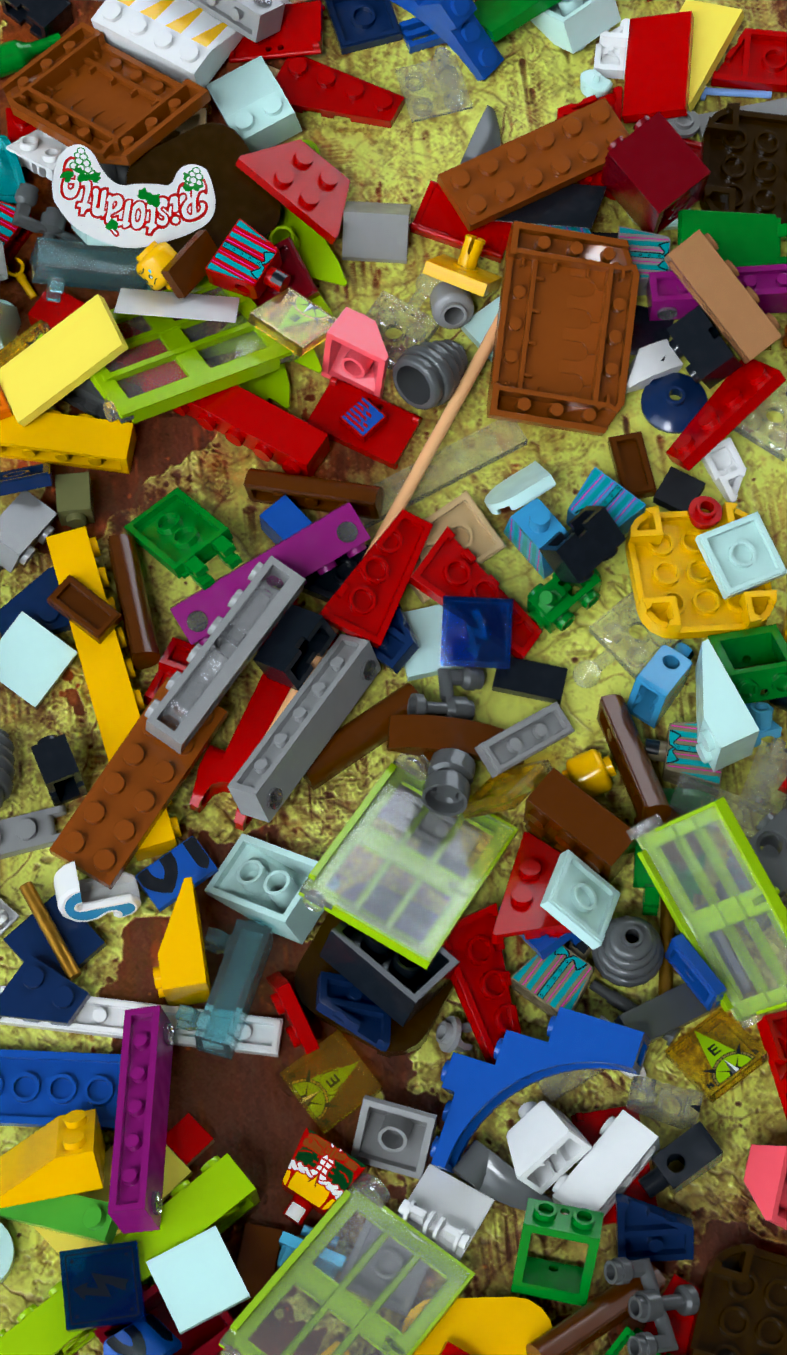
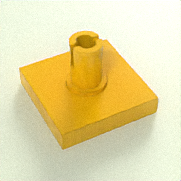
[422,234,503,297]

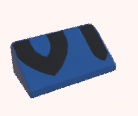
[135,836,219,912]
[103,1314,182,1355]

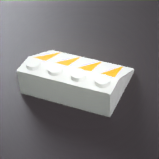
[91,0,244,88]

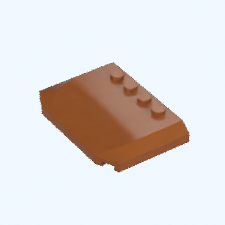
[1,22,211,166]
[487,221,640,436]

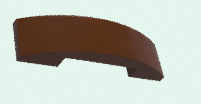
[387,714,524,773]

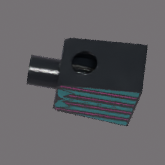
[638,1121,723,1199]

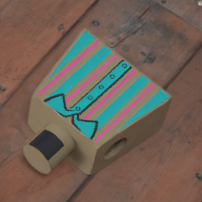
[644,722,722,796]
[510,941,594,1017]

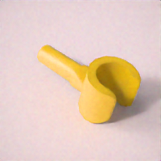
[6,257,38,300]

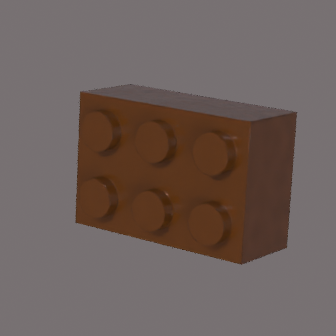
[523,768,639,884]

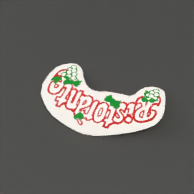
[52,144,216,248]

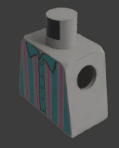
[617,226,672,296]

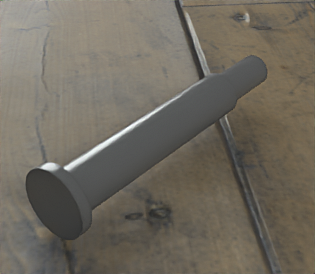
[589,980,681,1047]

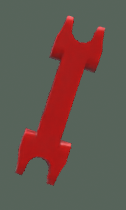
[189,598,340,831]

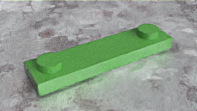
[0,1194,118,1245]

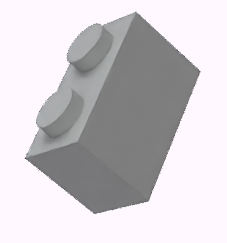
[0,491,57,573]

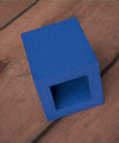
[259,495,312,544]

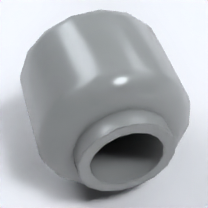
[430,282,474,329]

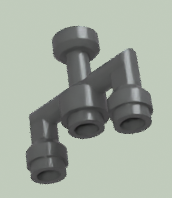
[12,183,88,271]
[407,666,485,721]
[604,1257,700,1355]

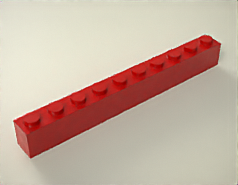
[27,285,330,477]

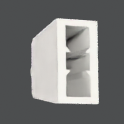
[506,1101,593,1195]

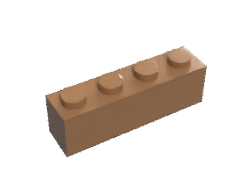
[663,229,782,364]

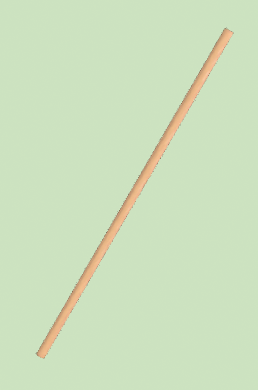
[265,313,498,735]

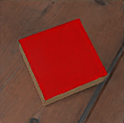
[166,1113,215,1167]

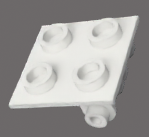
[6,129,68,181]
[398,1164,495,1262]

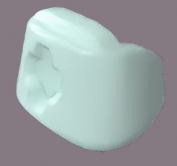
[580,69,613,98]

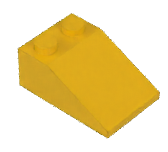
[153,877,212,1007]
[0,1109,106,1208]

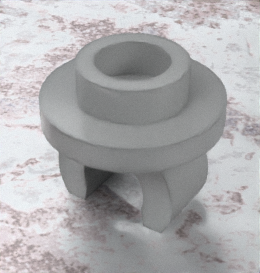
[668,110,700,139]
[436,1016,473,1053]

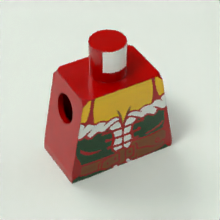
[282,1128,367,1226]

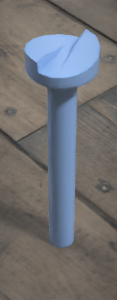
[700,86,772,101]

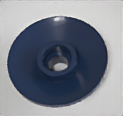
[641,373,708,434]

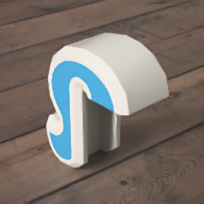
[54,861,141,922]

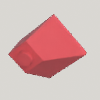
[321,307,389,399]
[743,1144,787,1230]

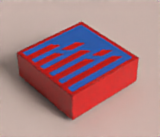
[339,396,387,443]

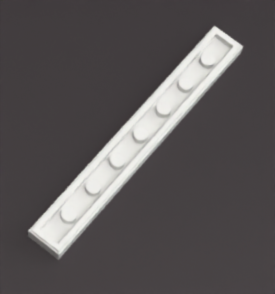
[0,986,283,1057]

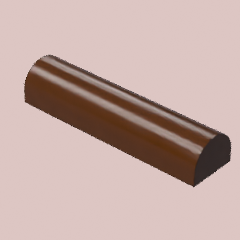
[244,468,384,520]
[108,534,161,671]
[303,683,419,791]
[597,694,672,828]
[526,1265,666,1355]

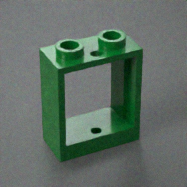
[708,624,787,704]
[511,1198,604,1306]

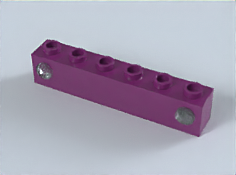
[646,264,787,321]
[170,502,371,646]
[108,1005,174,1234]

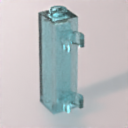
[32,237,151,302]
[175,919,273,1060]

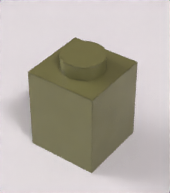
[55,472,95,528]

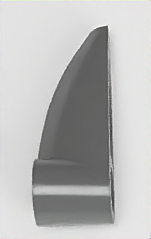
[460,105,501,164]
[452,1140,554,1211]

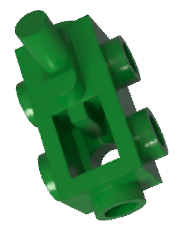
[527,568,602,634]

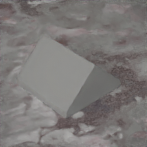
[342,201,411,264]
[351,1095,437,1180]

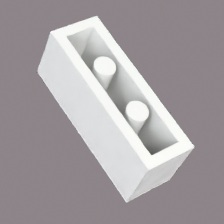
[552,1110,660,1218]

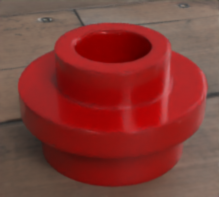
[688,496,722,529]

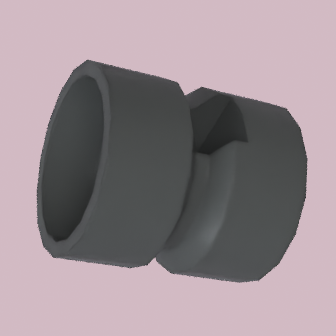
[422,748,476,816]

